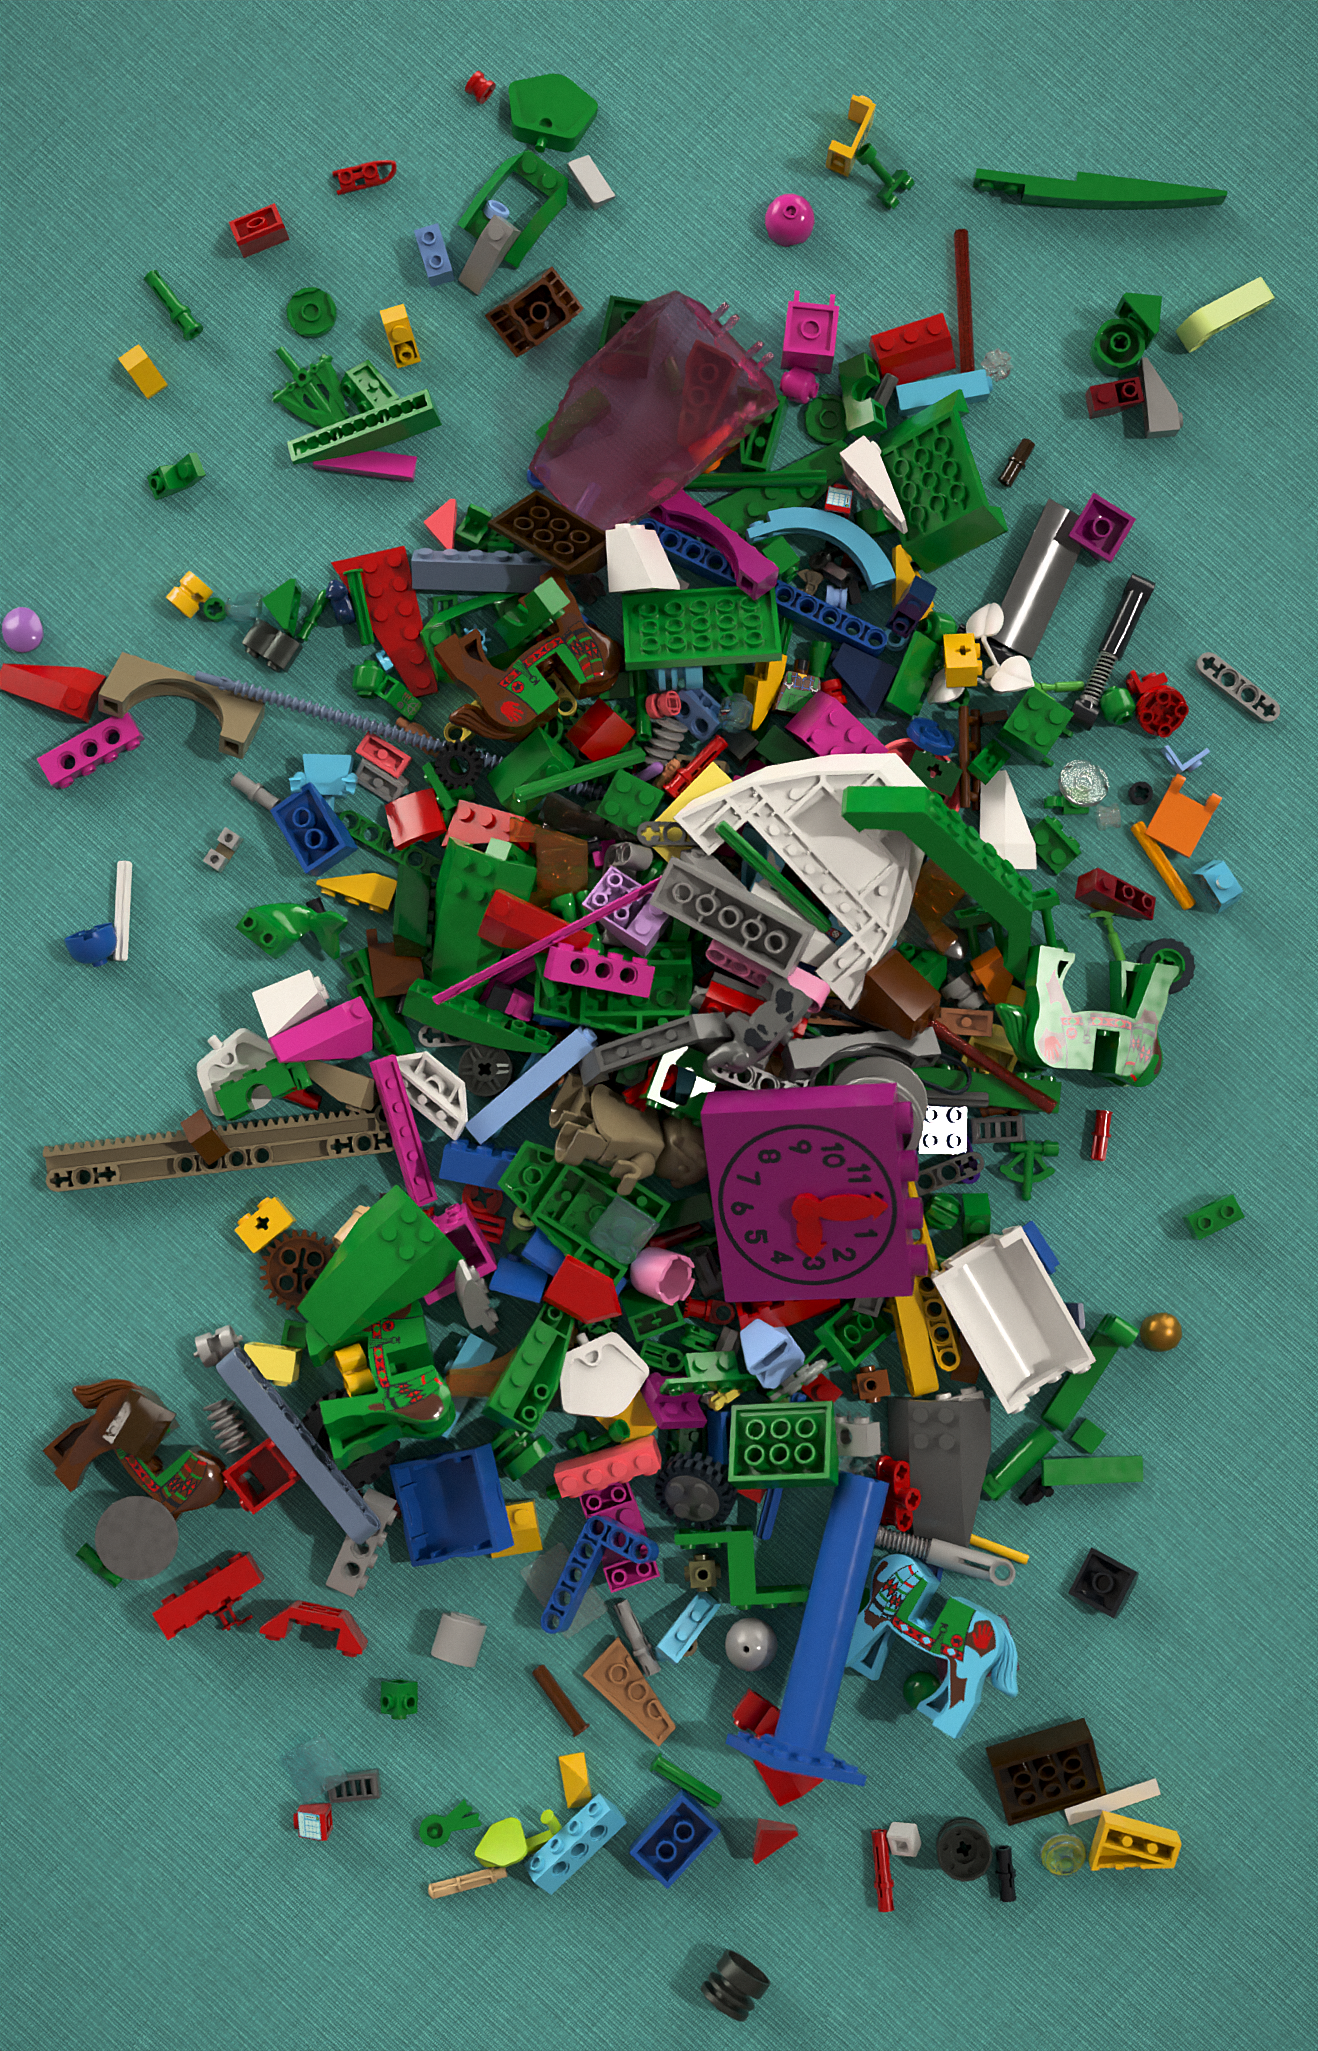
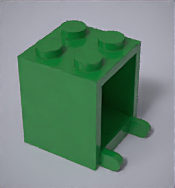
[996,687,1074,768]

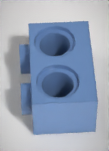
[414,223,455,287]
[673,687,730,743]

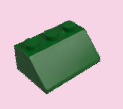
[882,630,943,721]
[486,725,576,817]

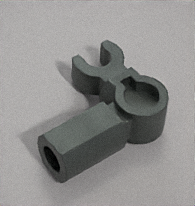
[808,541,853,589]

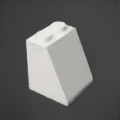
[605,524,680,593]
[252,970,330,1039]

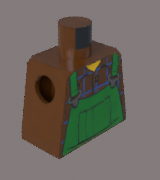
[768,659,821,718]

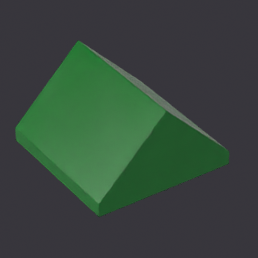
[1114,292,1162,349]
[261,578,302,639]

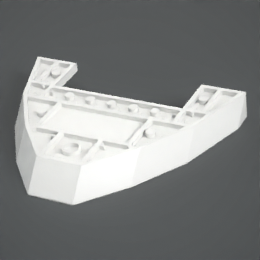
[673,753,925,1010]

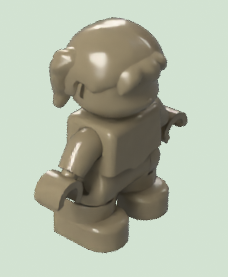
[549,1072,708,1195]

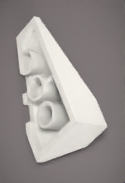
[980,770,1037,871]

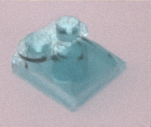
[588,1195,660,1264]

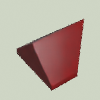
[752,1818,799,1865]

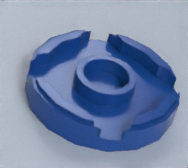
[906,717,956,756]

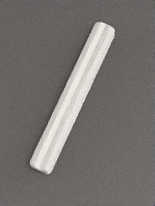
[113,861,132,961]

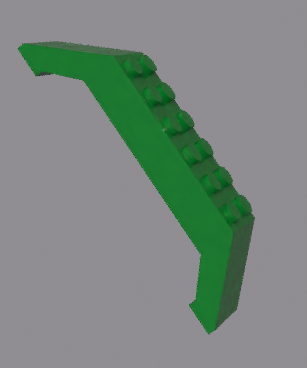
[841,786,1033,982]

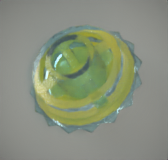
[1038,1832,1089,1878]

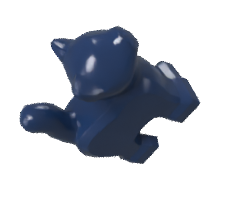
[325,580,356,626]

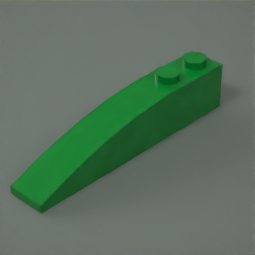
[287,388,442,464]

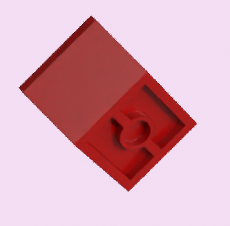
[259,1600,368,1657]

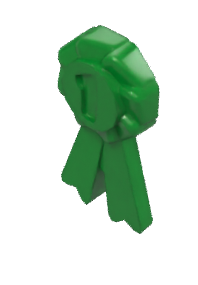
[419,1799,482,1847]

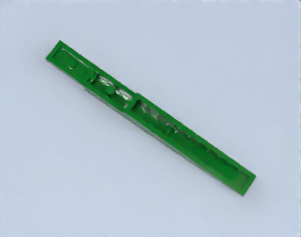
[973,168,1227,210]

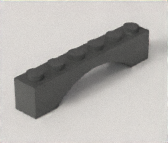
[781,1027,941,1082]

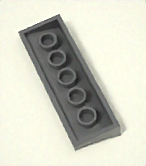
[987,498,1082,660]

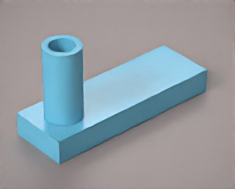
[654,1592,721,1666]

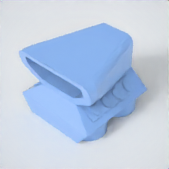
[740,1319,805,1389]

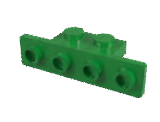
[660,1351,760,1396]

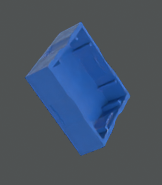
[389,1443,514,1567]

